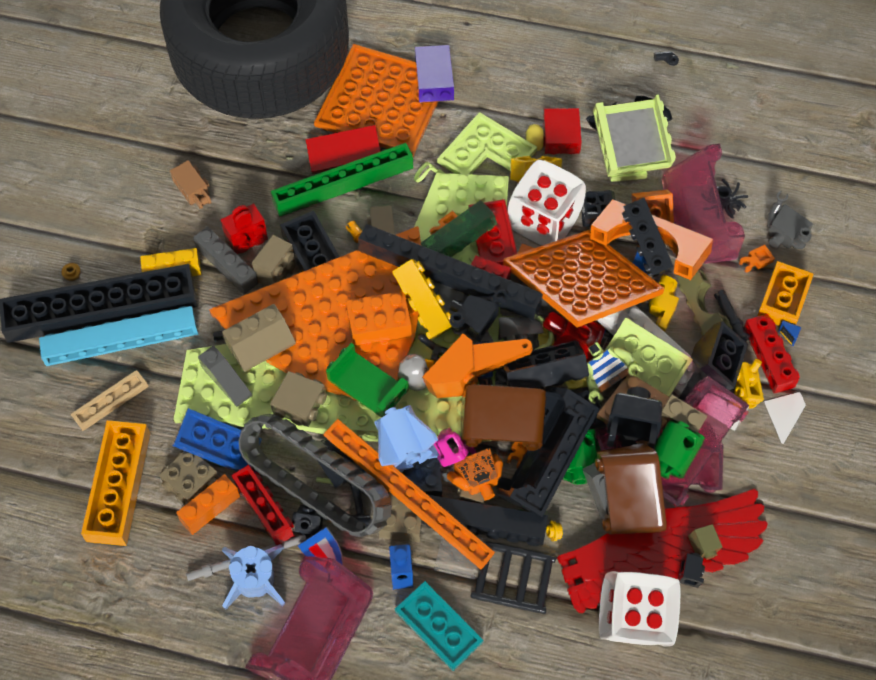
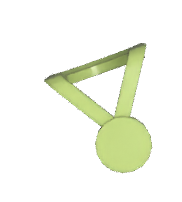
[414,162,445,183]

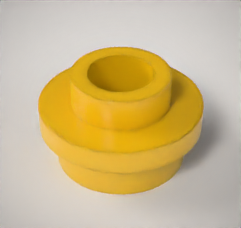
[546,521,563,541]

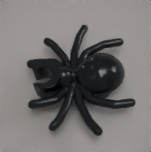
[702,179,748,219]

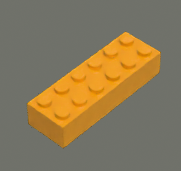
[81,420,150,546]

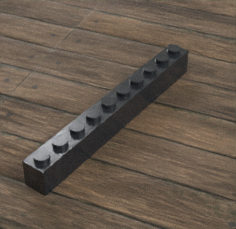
[358,224,543,321]

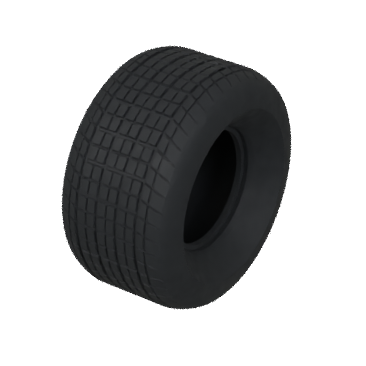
[160,0,349,119]

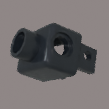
[606,387,662,449]

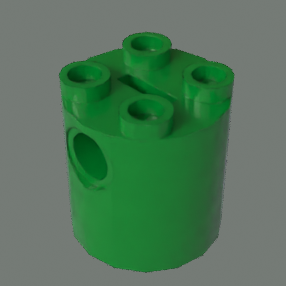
[654,420,705,479]
[563,429,598,485]

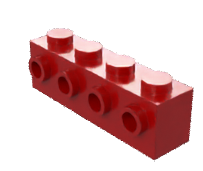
[744,314,800,394]
[231,465,294,546]

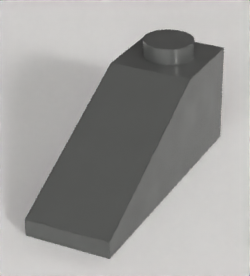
[198,345,252,407]

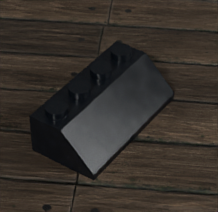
[502,340,589,389]

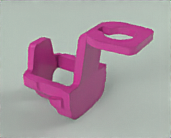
[434,428,477,467]

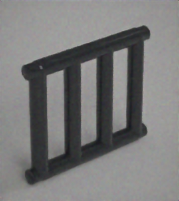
[470,540,557,614]

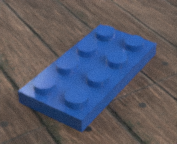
[173,408,262,472]

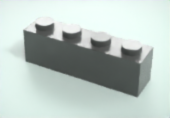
[193,226,258,295]

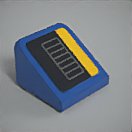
[778,321,801,346]

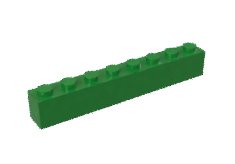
[271,143,413,217]

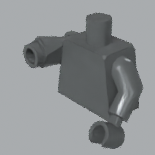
[767,191,813,249]

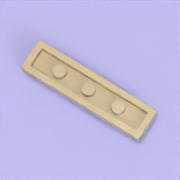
[71,370,149,431]

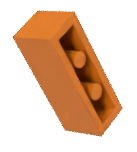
[176,474,240,535]

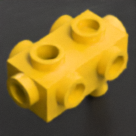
[734,359,764,409]

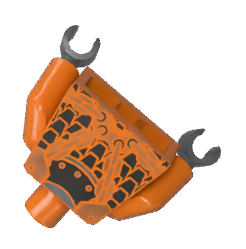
[441,448,503,501]

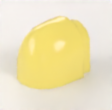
[525,124,544,151]

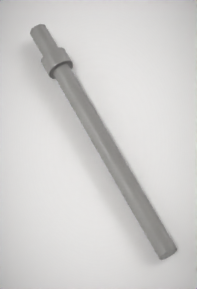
[186,535,307,581]

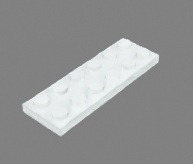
[597,305,697,396]

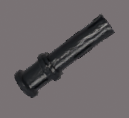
[714,290,750,342]

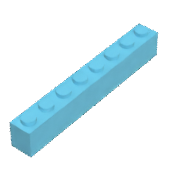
[39,306,198,366]

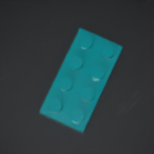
[394,581,484,671]

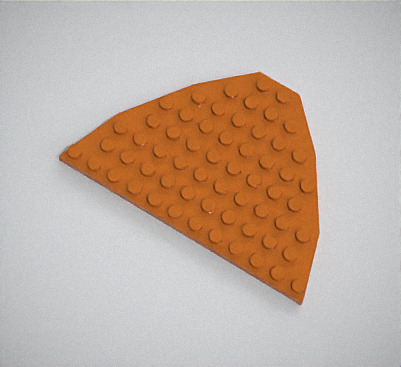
[209,226,421,401]

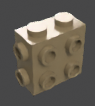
[270,371,327,427]
[159,451,219,505]

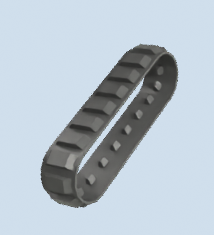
[238,414,392,537]

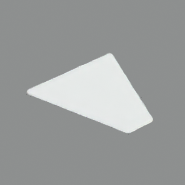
[764,392,806,444]

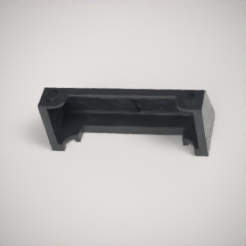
[493,386,599,517]

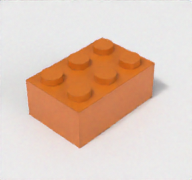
[346,291,411,345]

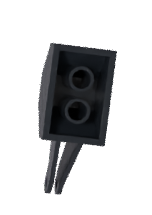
[679,321,748,408]

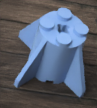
[374,405,439,473]
[222,544,285,609]

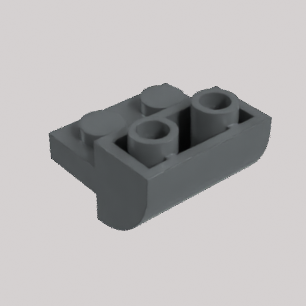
[499,317,544,350]

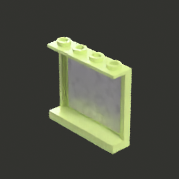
[593,94,676,177]

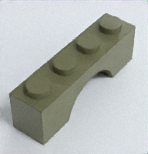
[677,268,733,337]

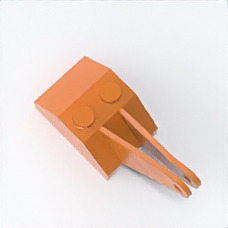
[423,334,533,398]

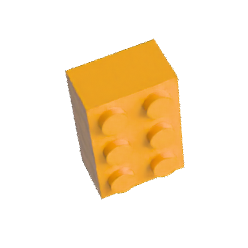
[757,261,814,326]

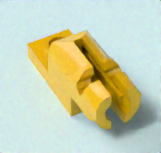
[649,275,679,332]

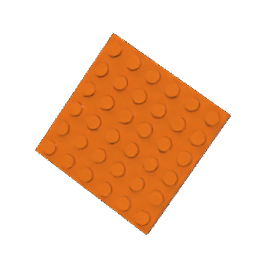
[314,44,439,157]
[503,230,665,327]

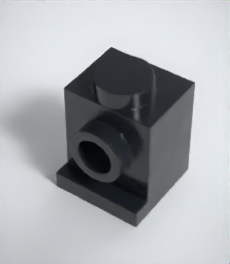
[678,553,705,588]

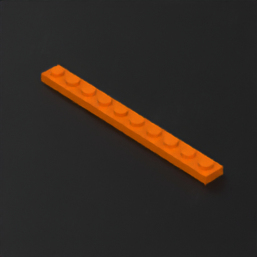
[323,419,495,569]

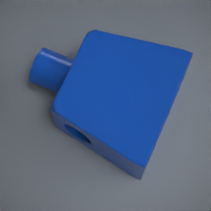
[389,544,413,590]

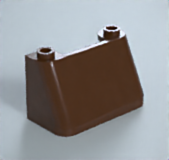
[461,385,546,451]
[595,443,666,535]

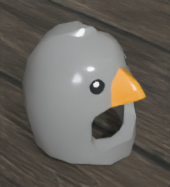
[398,354,434,391]

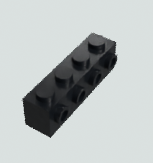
[622,198,674,278]

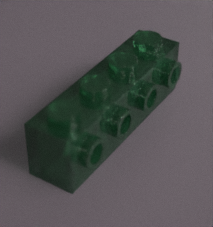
[420,200,497,257]

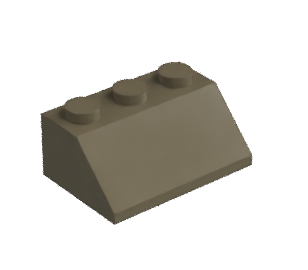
[222,304,296,372]

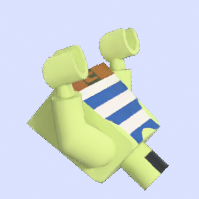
[586,342,644,404]

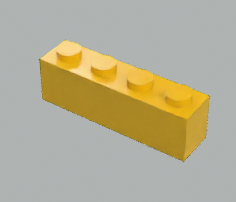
[392,259,452,339]

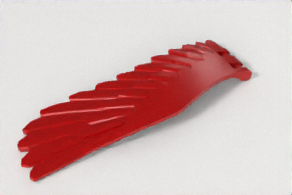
[557,489,768,613]

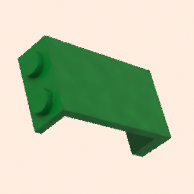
[326,343,409,418]

